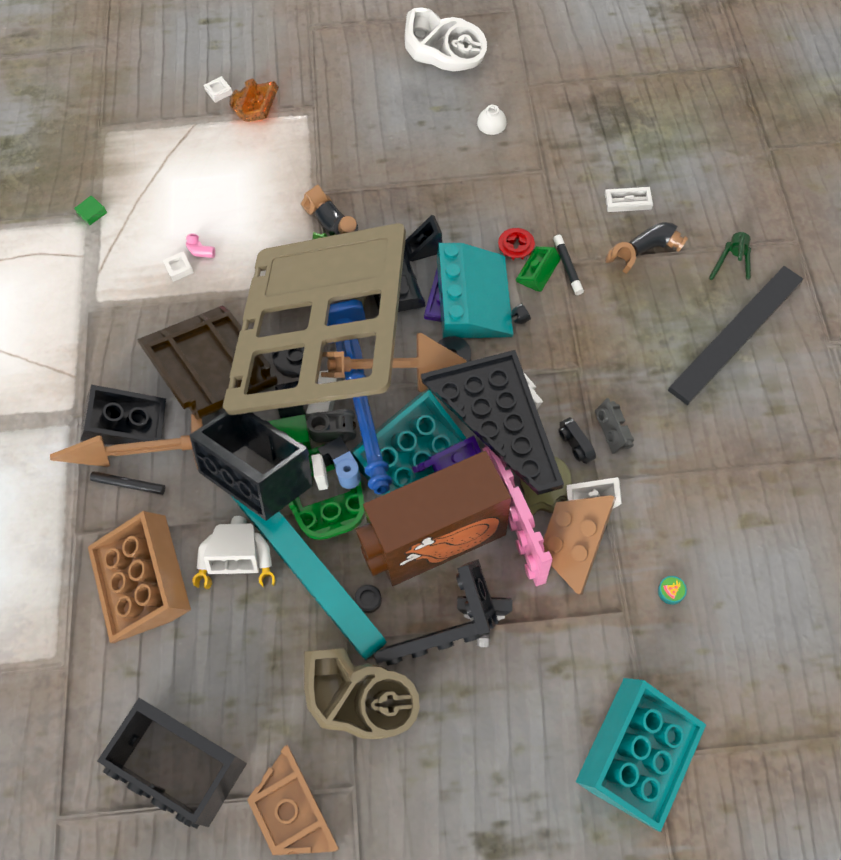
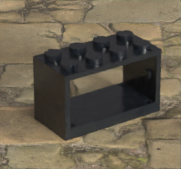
[189,411,313,521]
[97,698,247,829]

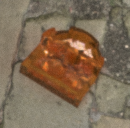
[229,79,279,122]

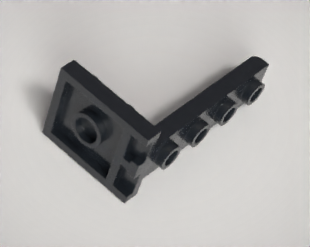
[375,559,499,666]

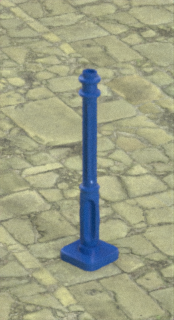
[327,299,392,494]

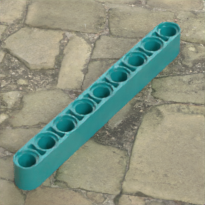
[230,495,387,661]

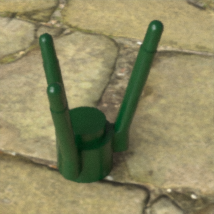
[709,232,751,280]

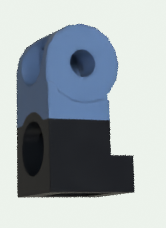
[318,437,361,489]

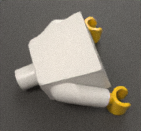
[192,516,276,589]

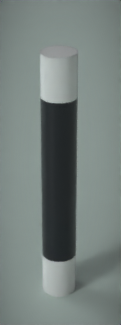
[553,235,584,295]

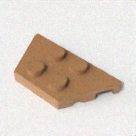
[543,495,616,595]
[247,745,339,855]

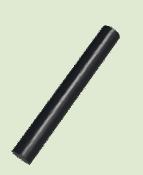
[90,471,165,495]

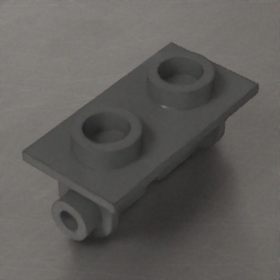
[595,398,634,454]

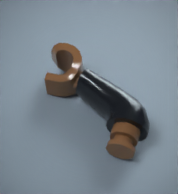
[301,185,358,236]
[606,222,688,274]

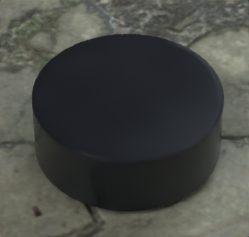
[355,585,382,613]

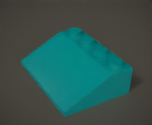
[437,243,513,338]
[350,390,466,495]
[575,678,706,832]

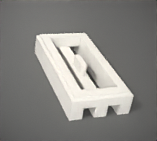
[604,187,653,212]

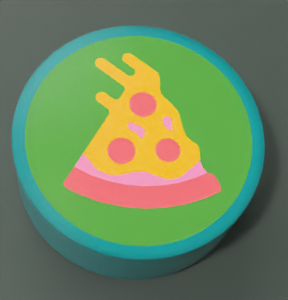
[658,576,687,605]

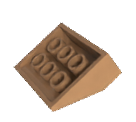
[88,511,191,643]

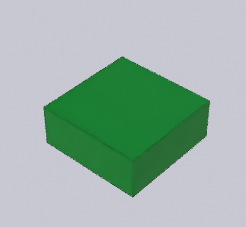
[74,196,107,225]

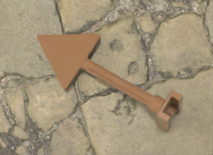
[321,333,467,392]
[50,414,203,470]

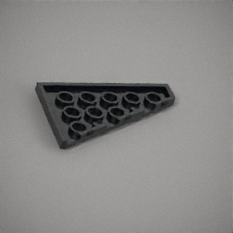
[421,350,564,495]

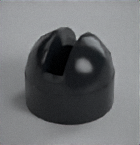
[511,303,531,324]

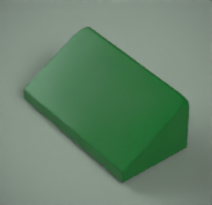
[516,246,560,292]

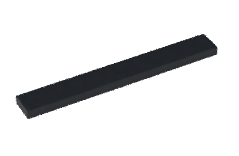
[668,266,803,405]

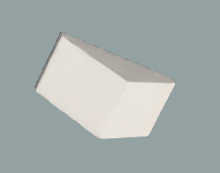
[567,477,622,509]

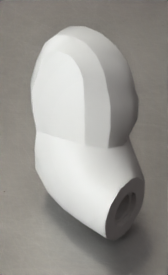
[405,8,487,72]

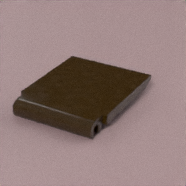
[137,305,278,420]

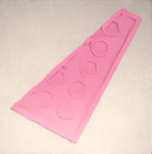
[482,444,552,586]

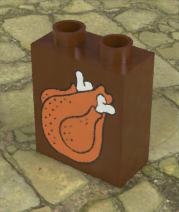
[355,450,511,587]

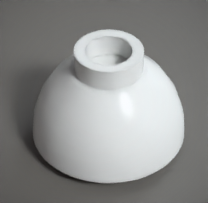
[477,105,507,135]

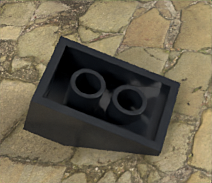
[80,384,166,445]

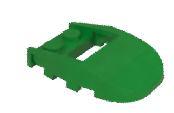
[288,445,365,540]

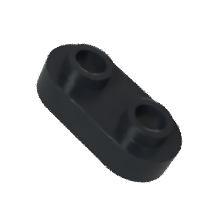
[558,417,596,464]

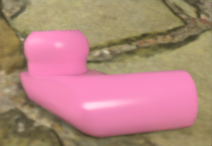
[186,234,215,258]

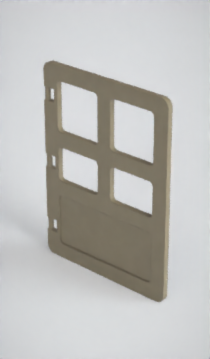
[223,223,406,415]

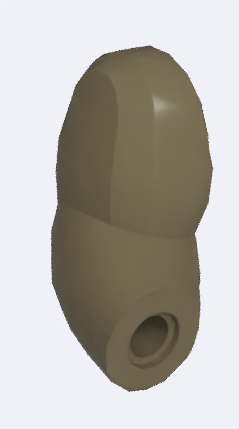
[304,648,420,739]

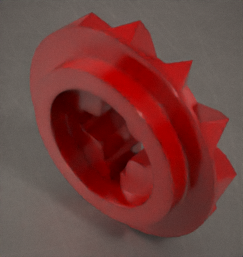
[498,228,535,260]

